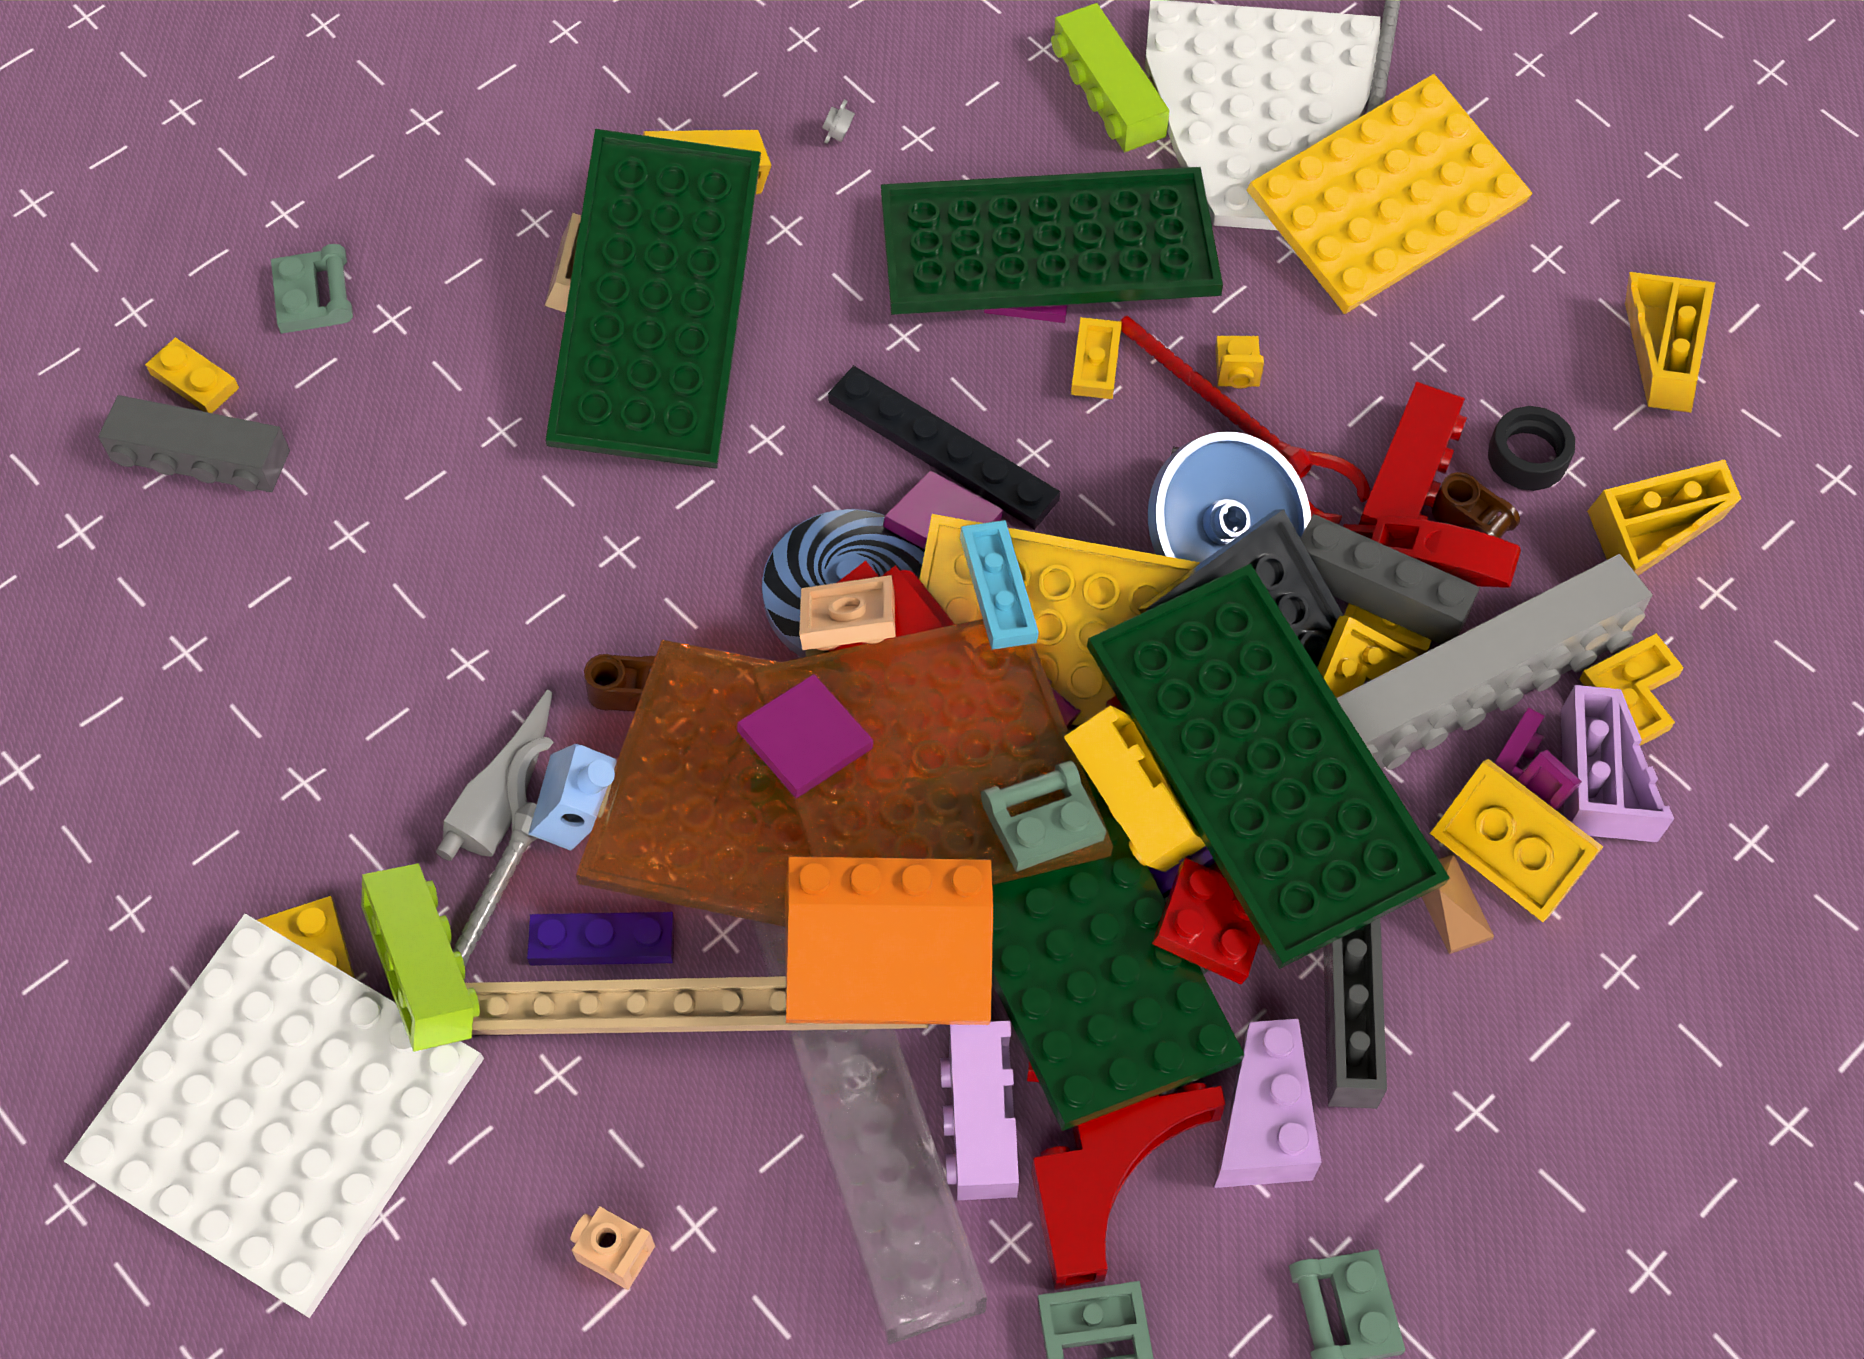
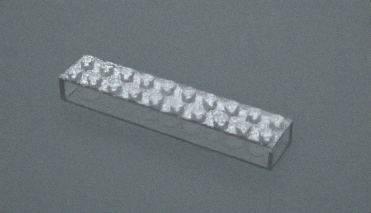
[738,843,987,1345]

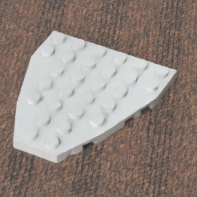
[1145,0,1380,231]

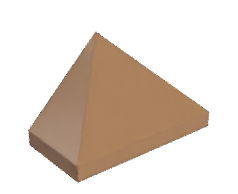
[1422,854,1494,954]

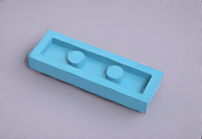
[960,520,1039,650]

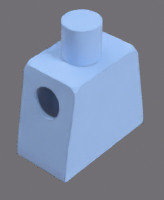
[529,744,618,851]

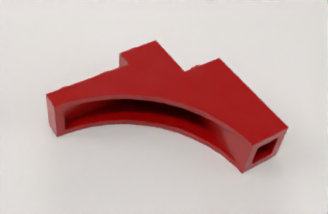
[1031,1083,1226,1290]

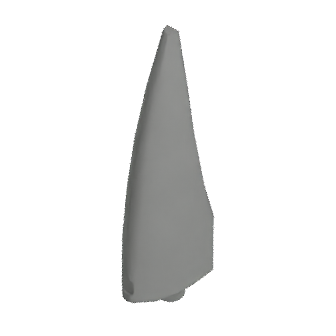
[436,689,552,861]

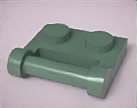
[271,244,353,334]
[981,760,1107,872]
[1289,1249,1405,1359]
[1037,1281,1154,1359]

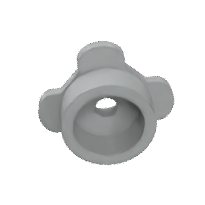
[822,99,855,144]

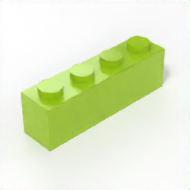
[1051,3,1170,153]
[361,863,480,1052]

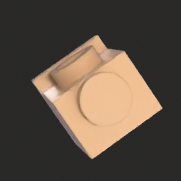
[570,1206,655,1290]

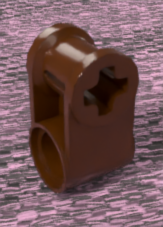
[1432,472,1520,538]
[584,654,674,715]

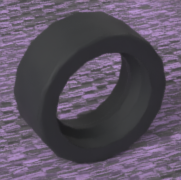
[1488,406,1576,491]

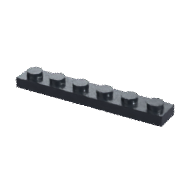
[828,365,1060,530]

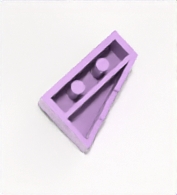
[1560,685,1674,842]
[1214,1019,1322,1188]
[940,1021,1019,1201]

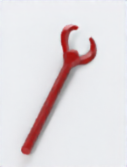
[1120,315,1370,524]

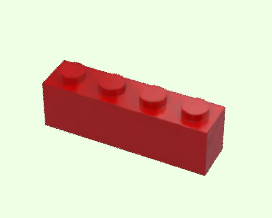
[1359,381,1467,525]

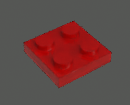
[1152,858,1260,985]

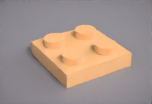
[799,575,896,651]

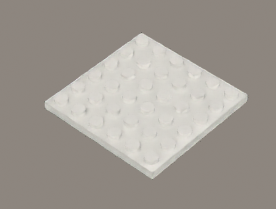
[64,914,484,1318]

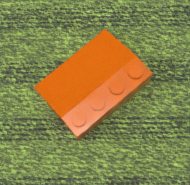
[785,857,993,1025]

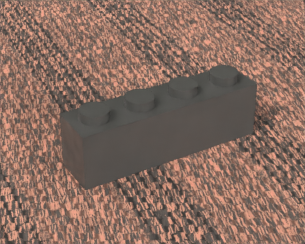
[98,395,290,493]
[1300,514,1480,645]
[1323,918,1387,1109]

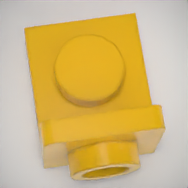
[1215,336,1264,389]

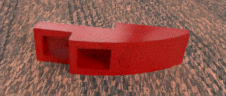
[1343,516,1521,588]

